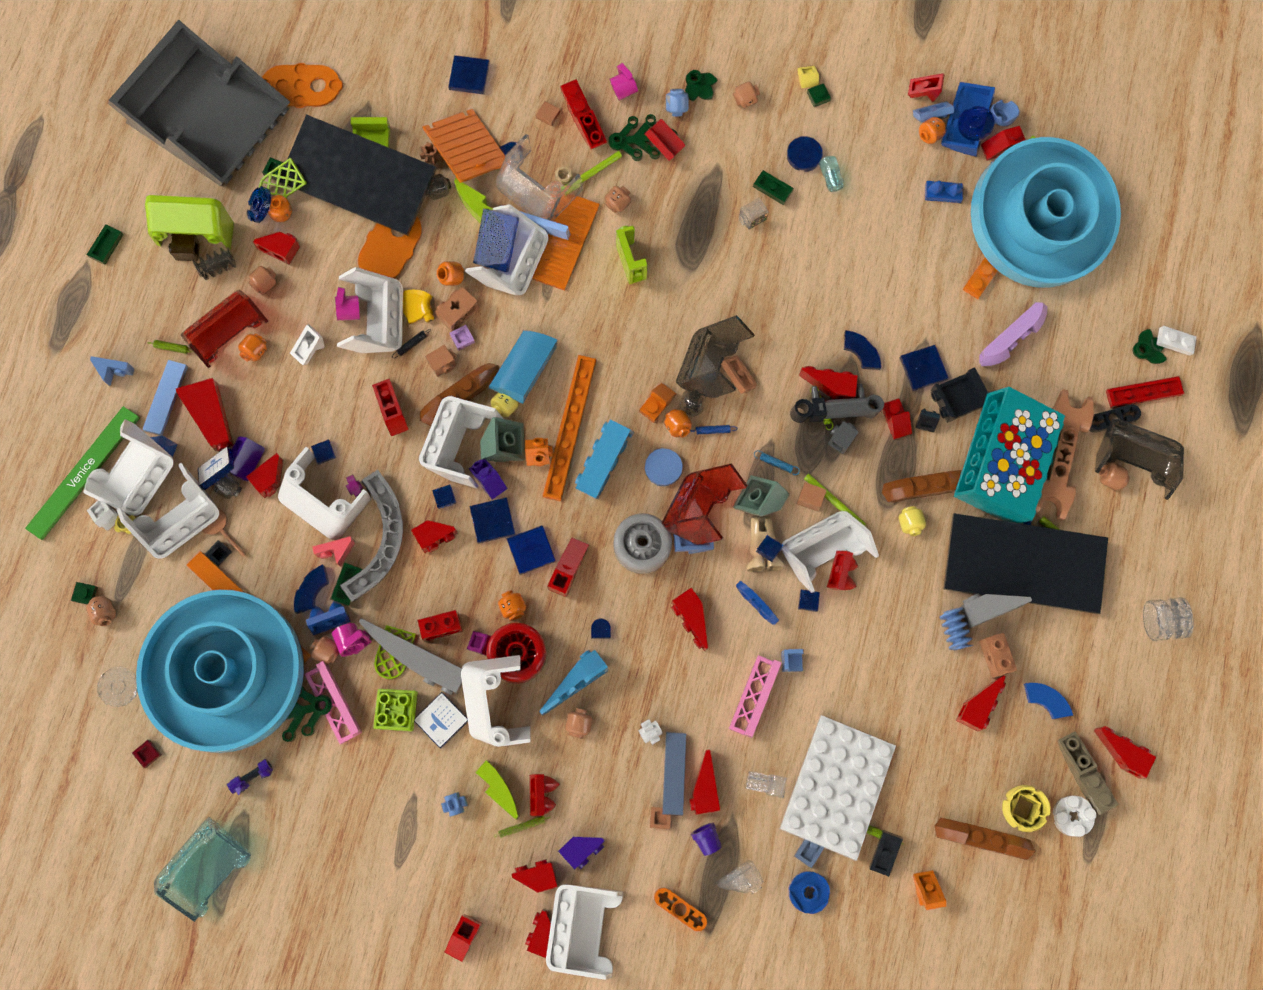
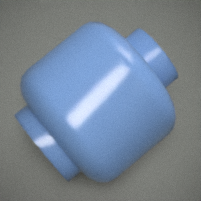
[666,89,689,117]

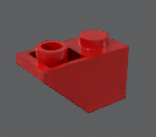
[411,520,458,553]
[511,859,558,893]
[525,909,551,958]
[444,914,483,962]

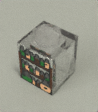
[739,198,769,230]

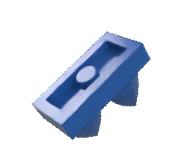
[925,180,963,203]
[306,601,351,636]

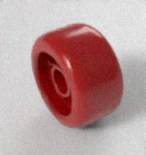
[486,622,547,684]

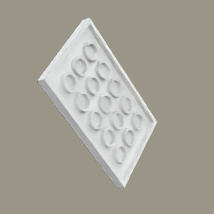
[779,715,896,861]

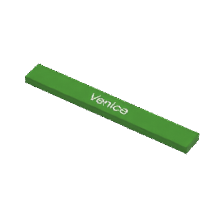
[25,406,140,540]

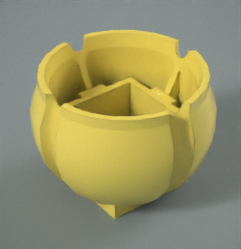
[1002,785,1050,832]

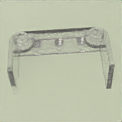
[496,134,583,221]

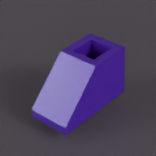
[468,459,508,499]
[558,837,605,870]

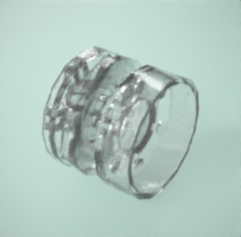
[1143,597,1194,641]

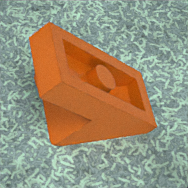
[639,383,677,423]
[913,870,946,910]

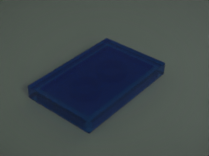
[473,208,519,272]

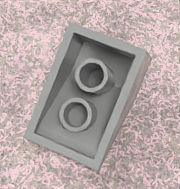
[959,593,1032,629]

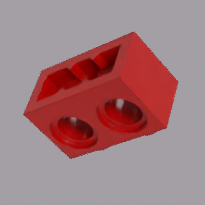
[417,610,463,642]

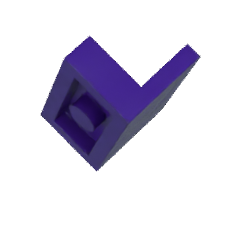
[221,436,265,481]

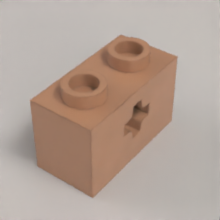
[435,287,479,332]
[979,633,1017,678]

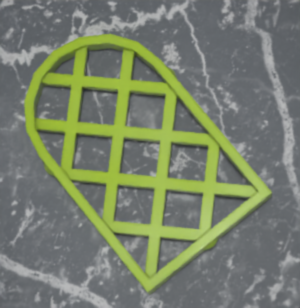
[259,158,307,201]
[374,625,416,679]

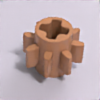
[420,142,442,165]

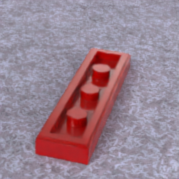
[1106,376,1185,408]

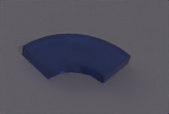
[844,330,881,370]
[294,564,329,614]

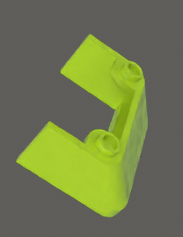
[145,195,234,250]

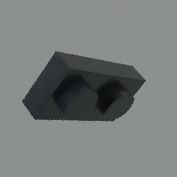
[869,830,903,877]

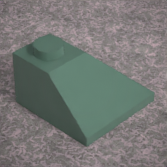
[480,417,525,462]
[733,475,790,516]

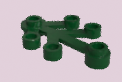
[608,114,678,161]
[282,686,332,742]

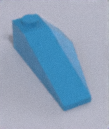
[539,650,608,716]

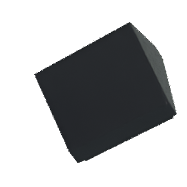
[205,540,232,566]

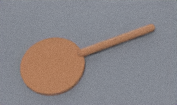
[202,507,245,557]

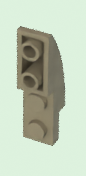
[1057,731,1119,815]

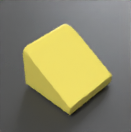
[798,66,819,88]

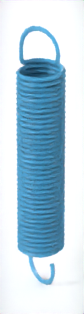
[754,450,800,475]

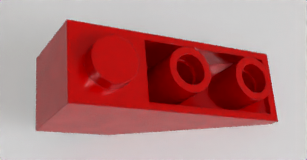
[799,366,858,400]
[547,537,589,598]
[671,587,708,651]
[956,675,1006,732]
[1094,726,1156,779]

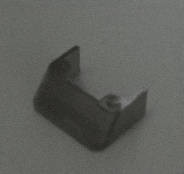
[676,315,755,398]
[1095,419,1184,500]

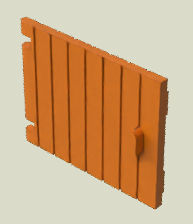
[422,109,509,183]

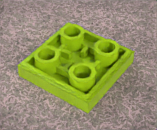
[373,689,418,731]

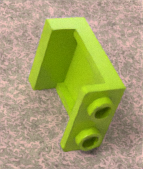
[351,117,390,147]
[616,226,647,285]

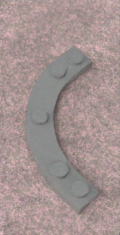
[341,470,403,602]

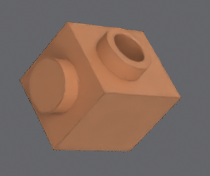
[425,344,457,377]

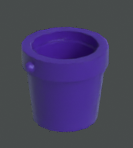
[691,822,722,856]

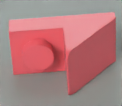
[312,536,355,567]

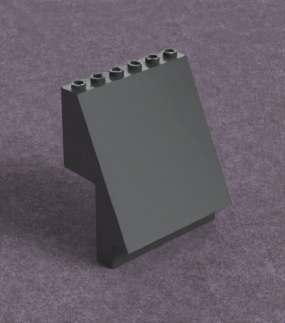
[108,20,290,186]

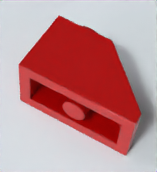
[981,125,1026,161]
[253,232,300,265]
[246,453,284,498]

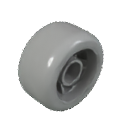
[613,513,672,574]

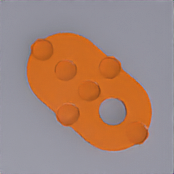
[262,63,343,108]
[358,217,422,278]

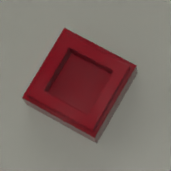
[132,740,162,768]

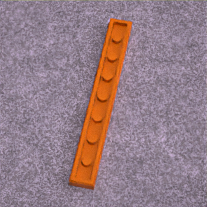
[543,355,597,502]
[187,551,311,663]

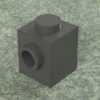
[828,421,859,454]

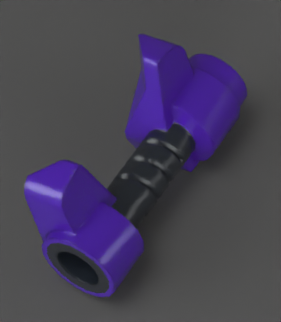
[227,759,273,795]

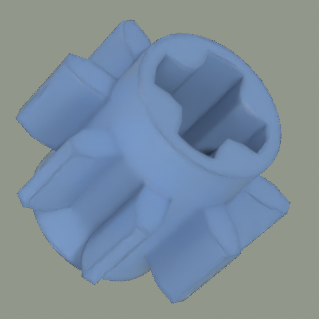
[441,792,467,817]

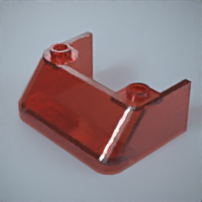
[181,290,268,368]
[662,463,748,545]

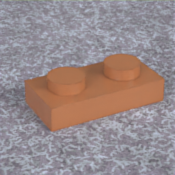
[721,355,757,394]

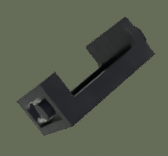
[931,367,988,423]

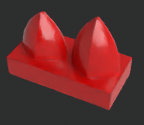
[827,551,859,591]
[529,774,560,816]

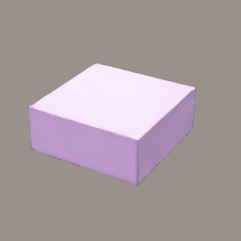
[449,325,475,351]

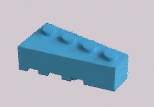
[575,419,634,499]

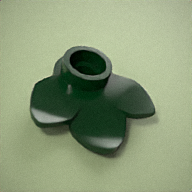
[685,70,717,101]
[1132,329,1167,364]

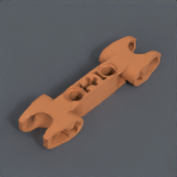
[1036,389,1094,521]

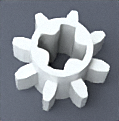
[638,719,663,745]

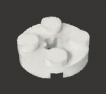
[1053,796,1096,837]

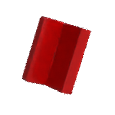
[645,119,685,161]

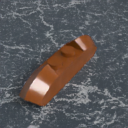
[420,363,499,426]
[882,470,962,502]
[934,817,1036,860]

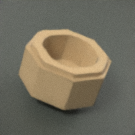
[555,166,573,185]

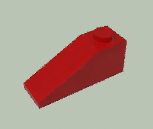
[372,378,409,437]
[689,749,720,815]

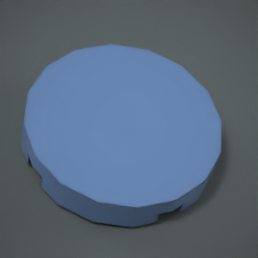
[645,448,683,487]

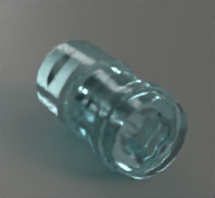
[819,156,844,192]

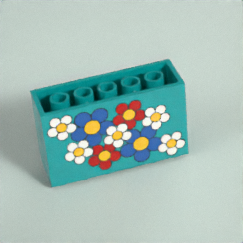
[953,386,1065,523]

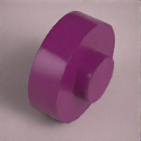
[346,474,363,498]

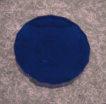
[958,106,995,141]
[787,136,823,172]
[247,186,271,223]

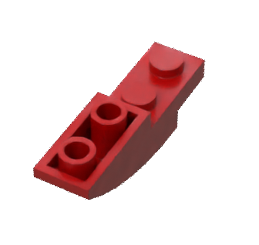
[560,79,607,150]

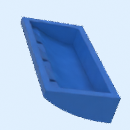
[941,82,995,157]

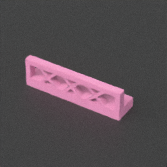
[729,655,781,738]
[305,661,362,744]

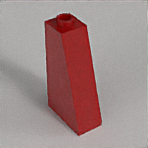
[175,378,234,452]

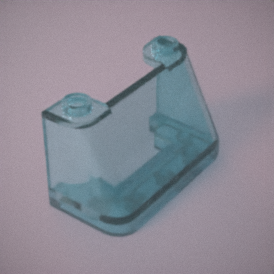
[154,817,251,922]

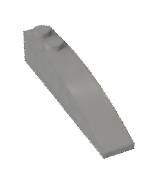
[359,619,462,695]

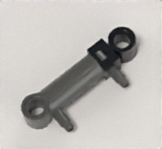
[790,383,884,423]

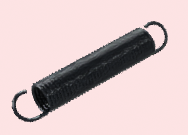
[392,329,431,358]

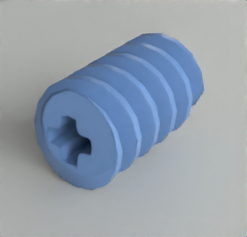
[939,607,973,650]

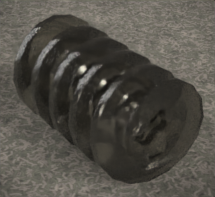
[192,246,236,280]

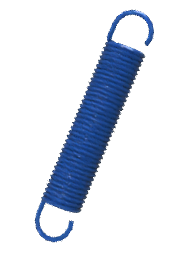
[690,425,738,435]

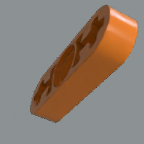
[654,887,707,931]

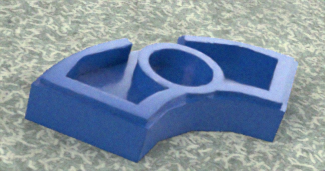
[736,580,779,625]
[1024,683,1073,719]

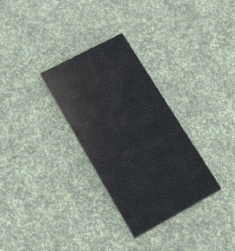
[280,114,437,236]
[943,513,1108,614]

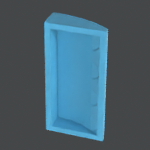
[489,330,557,404]

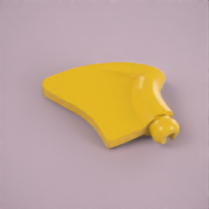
[403,289,434,324]

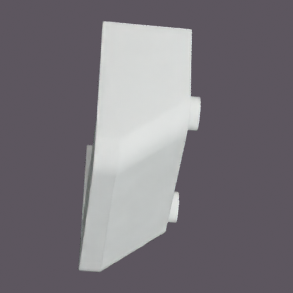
[465,204,548,295]
[337,267,403,353]
[419,396,503,489]
[278,447,372,540]
[117,463,219,559]
[781,511,879,593]
[461,655,531,747]

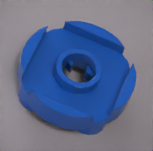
[788,871,830,914]

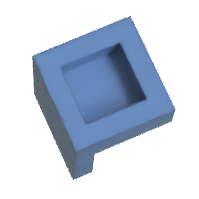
[781,649,804,672]

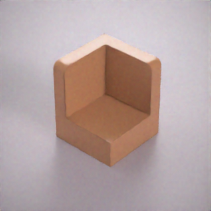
[796,482,826,511]

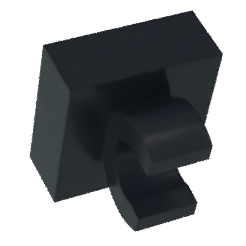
[916,409,940,432]

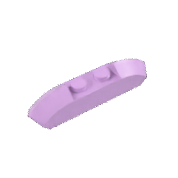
[979,302,1048,366]

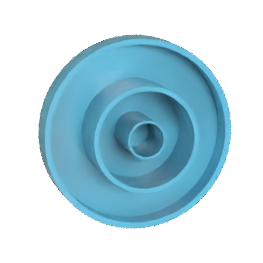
[971,137,1121,288]
[136,590,304,753]

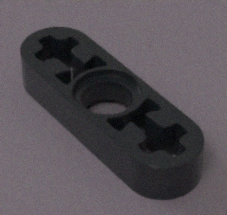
[1089,404,1141,433]

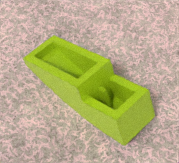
[454,178,498,230]
[475,760,519,820]

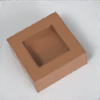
[536,101,560,126]
[650,807,671,829]

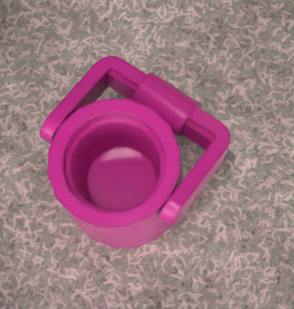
[609,63,638,101]
[335,287,360,321]
[332,623,372,657]

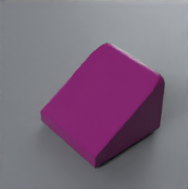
[467,631,491,656]

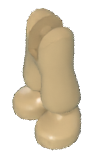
[747,517,784,572]

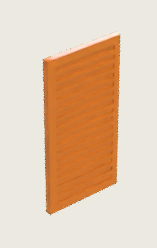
[532,188,600,291]

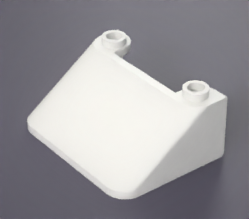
[83,419,174,516]
[546,884,623,980]

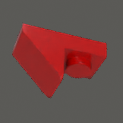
[908,73,945,102]
[882,398,912,440]

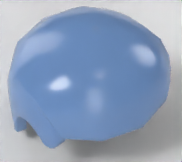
[989,100,1020,126]

